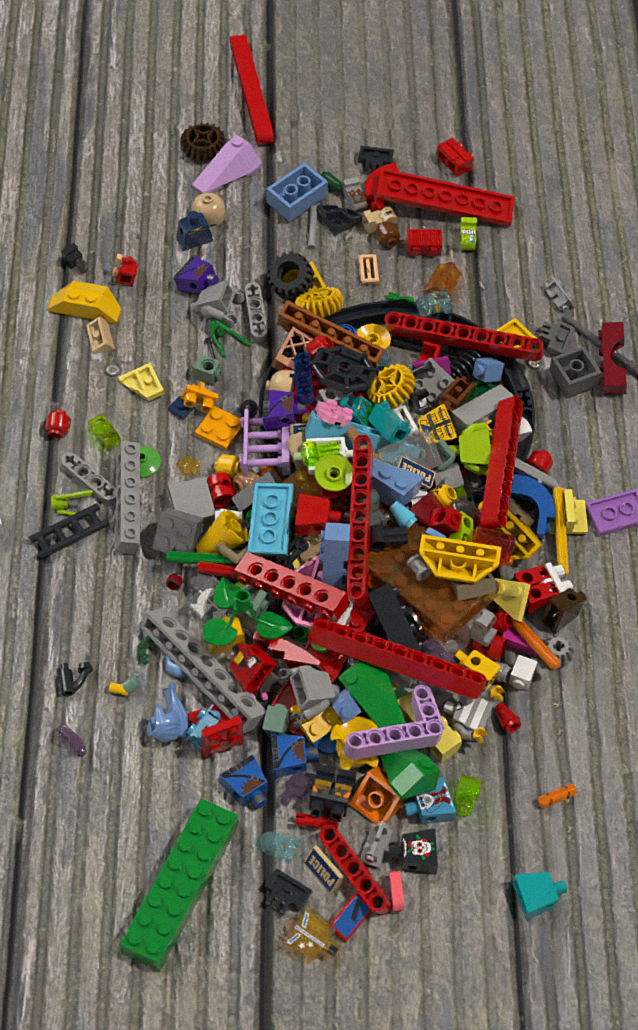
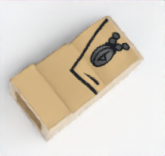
[362,207,398,234]

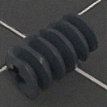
[450,349,482,380]

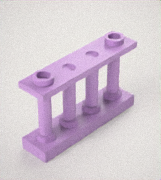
[240,409,290,477]

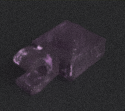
[280,770,314,806]

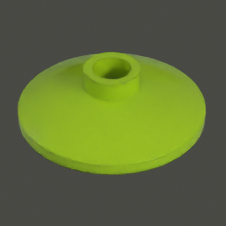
[314,454,352,492]

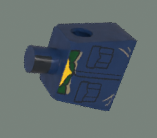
[176,211,213,251]

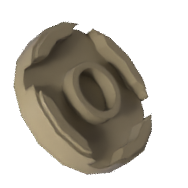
[508,497,535,526]

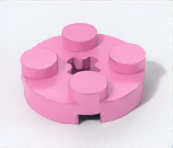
[314,399,353,427]

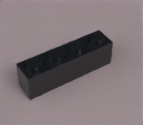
[368,583,426,653]

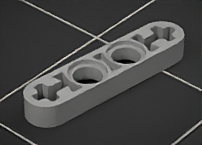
[245,283,267,343]
[61,453,116,505]

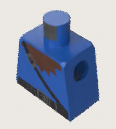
[271,734,318,778]
[220,755,267,808]

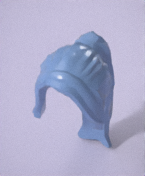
[147,682,188,742]

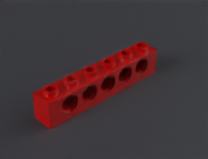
[234,552,350,622]

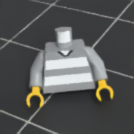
[443,685,505,744]

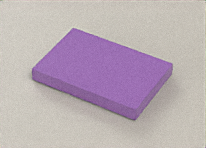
[585,488,638,537]

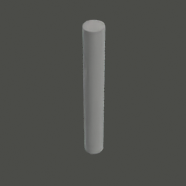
[308,205,317,249]

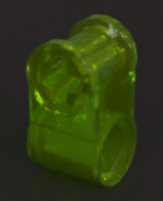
[454,774,483,817]

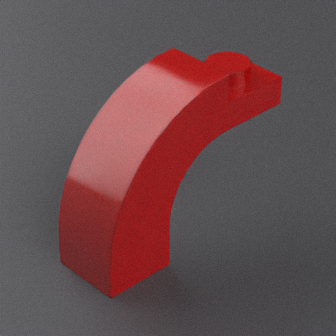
[365,163,399,212]

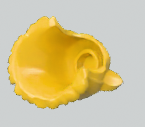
[330,716,379,770]

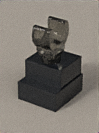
[61,243,88,274]

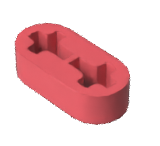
[389,871,404,911]

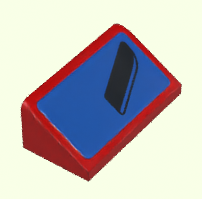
[329,893,372,942]

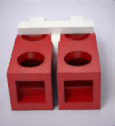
[512,562,573,614]

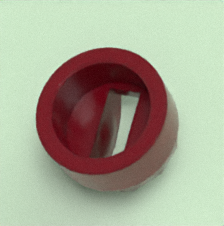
[166,573,182,590]

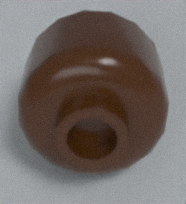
[375,221,400,248]

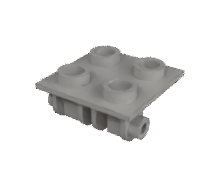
[415,357,454,408]

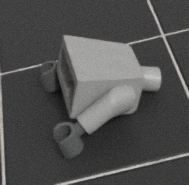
[278,665,340,728]

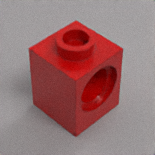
[428,506,463,535]

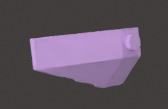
[192,135,262,194]

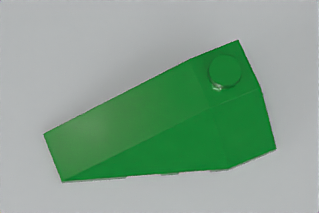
[338,661,406,740]
[378,749,441,799]

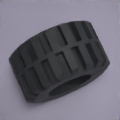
[267,251,315,301]

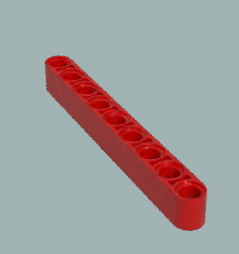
[229,34,274,145]
[385,312,543,361]
[480,395,523,532]
[347,435,374,606]
[308,618,487,699]

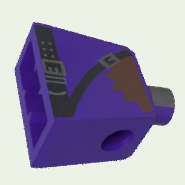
[173,256,219,293]
[262,390,307,430]

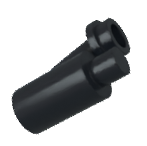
[58,662,93,697]

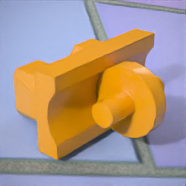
[180,381,218,413]

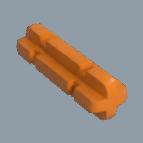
[537,784,577,808]

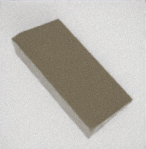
[451,573,496,601]

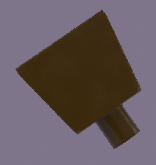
[541,588,587,634]

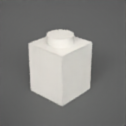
[509,655,538,691]

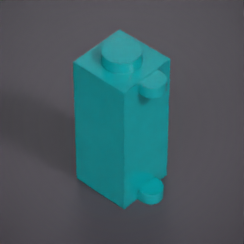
[367,401,411,446]

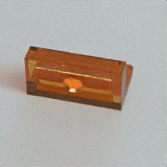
[424,262,462,300]

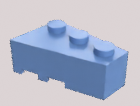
[358,458,424,507]
[319,522,350,590]

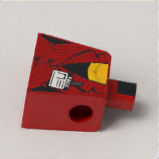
[230,643,277,692]

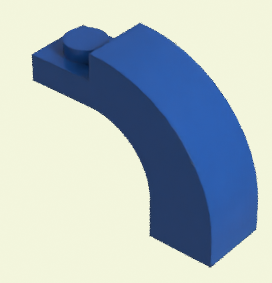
[511,474,555,539]

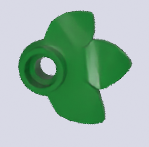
[384,292,417,303]

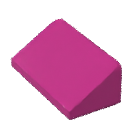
[502,628,544,658]

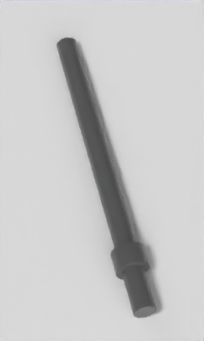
[562,313,638,375]

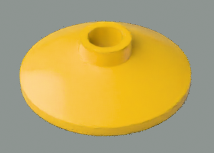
[357,324,391,351]

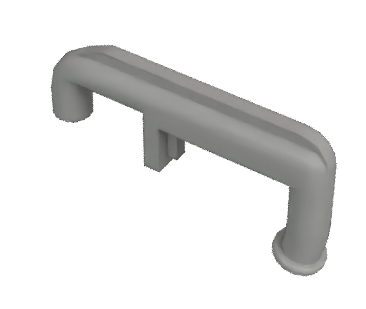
[514,458,560,499]

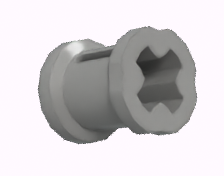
[407,554,432,581]

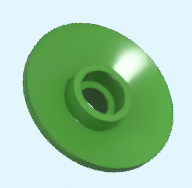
[140,446,161,478]

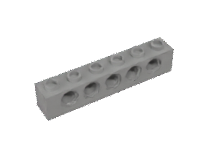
[116,441,140,554]

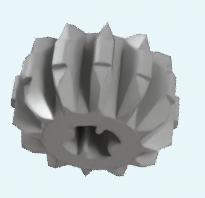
[543,633,575,667]

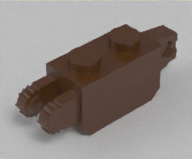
[436,376,476,416]

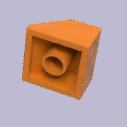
[349,766,407,824]

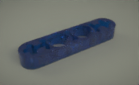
[294,352,314,405]

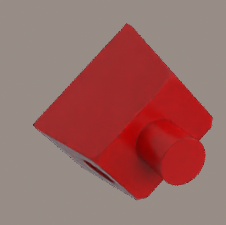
[295,494,342,536]

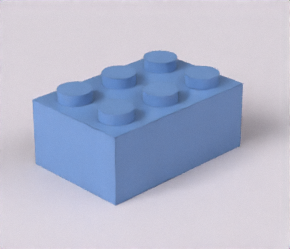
[266,162,328,222]

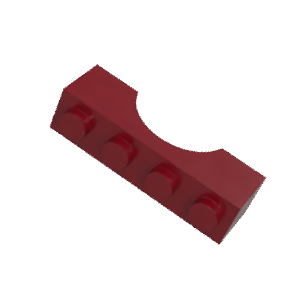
[598,322,627,395]

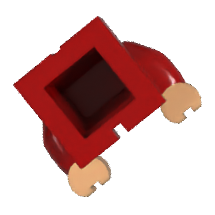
[112,254,138,287]

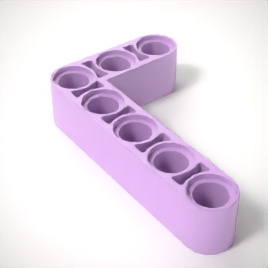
[344,685,444,759]

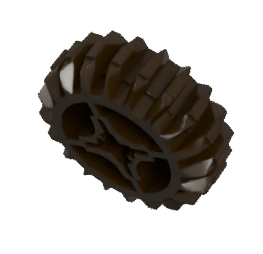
[180,122,226,163]

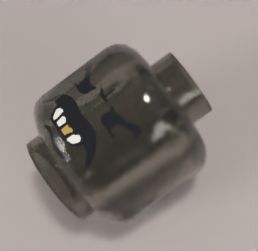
[449,497,477,522]

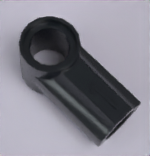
[370,525,408,551]

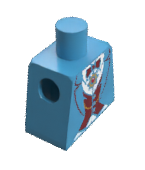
[404,777,456,824]

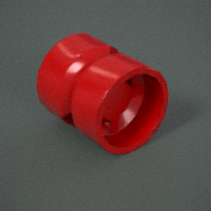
[207,472,235,508]
[471,635,507,662]

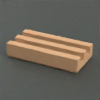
[358,254,379,286]

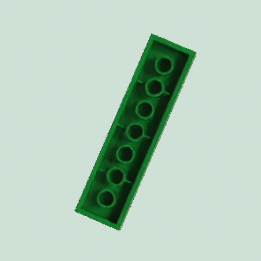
[120,798,239,972]

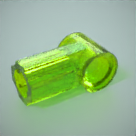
[300,441,340,467]

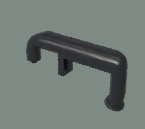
[407,361,433,416]

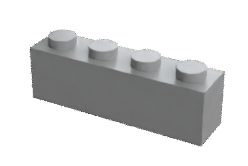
[450,384,514,433]

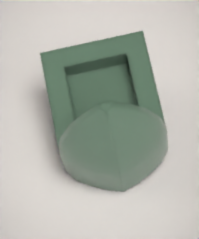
[427,439,456,470]

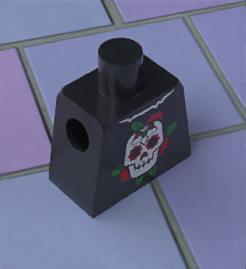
[389,828,438,875]

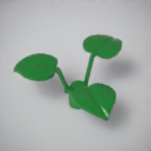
[203,577,293,646]

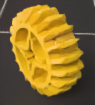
[295,287,343,318]
[367,363,416,409]

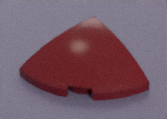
[409,491,444,526]

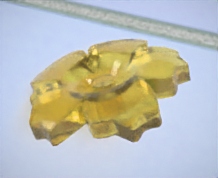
[177,455,201,475]

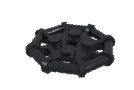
[309,344,378,395]

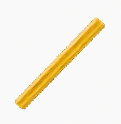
[553,487,569,577]

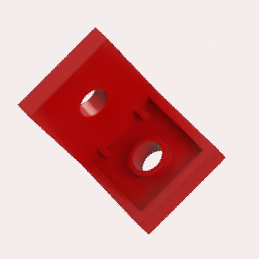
[187,704,244,759]

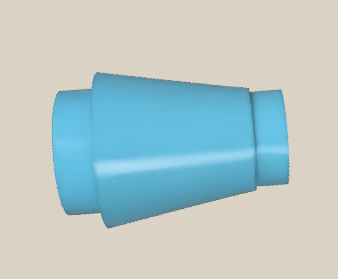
[389,501,417,529]

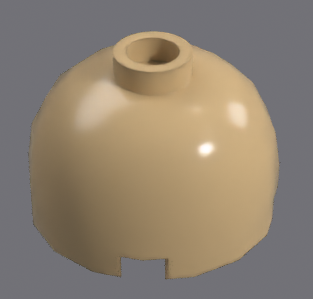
[191,193,226,227]
[266,370,296,392]

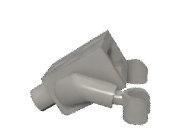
[191,280,245,328]

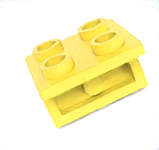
[548,489,588,534]

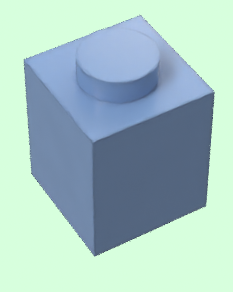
[472,358,504,382]
[332,688,361,723]

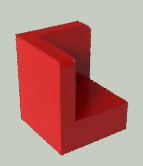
[419,341,441,361]

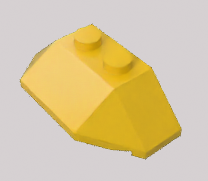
[47,281,121,324]
[478,501,542,560]
[419,534,502,584]

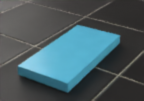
[247,483,294,557]

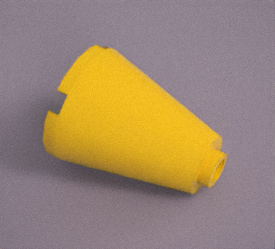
[196,510,249,554]

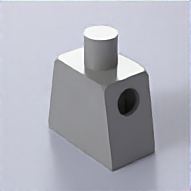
[431,461,464,489]

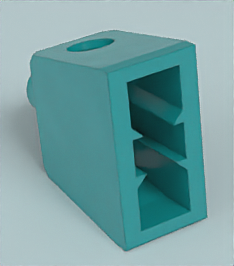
[513,872,567,920]

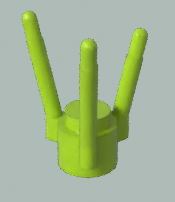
[51,490,93,519]

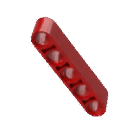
[319,825,392,915]

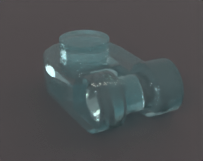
[260,831,300,861]

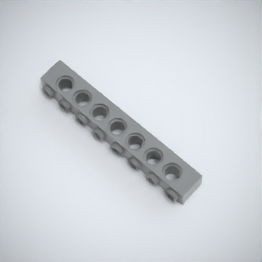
[140,607,266,733]

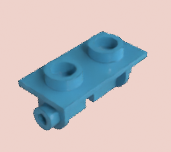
[185,704,221,747]

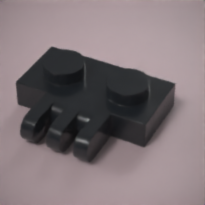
[358,146,394,172]
[265,868,312,916]

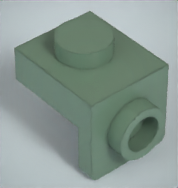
[240,590,269,620]

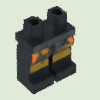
[309,764,357,822]

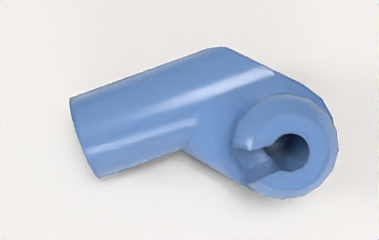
[165,654,186,677]

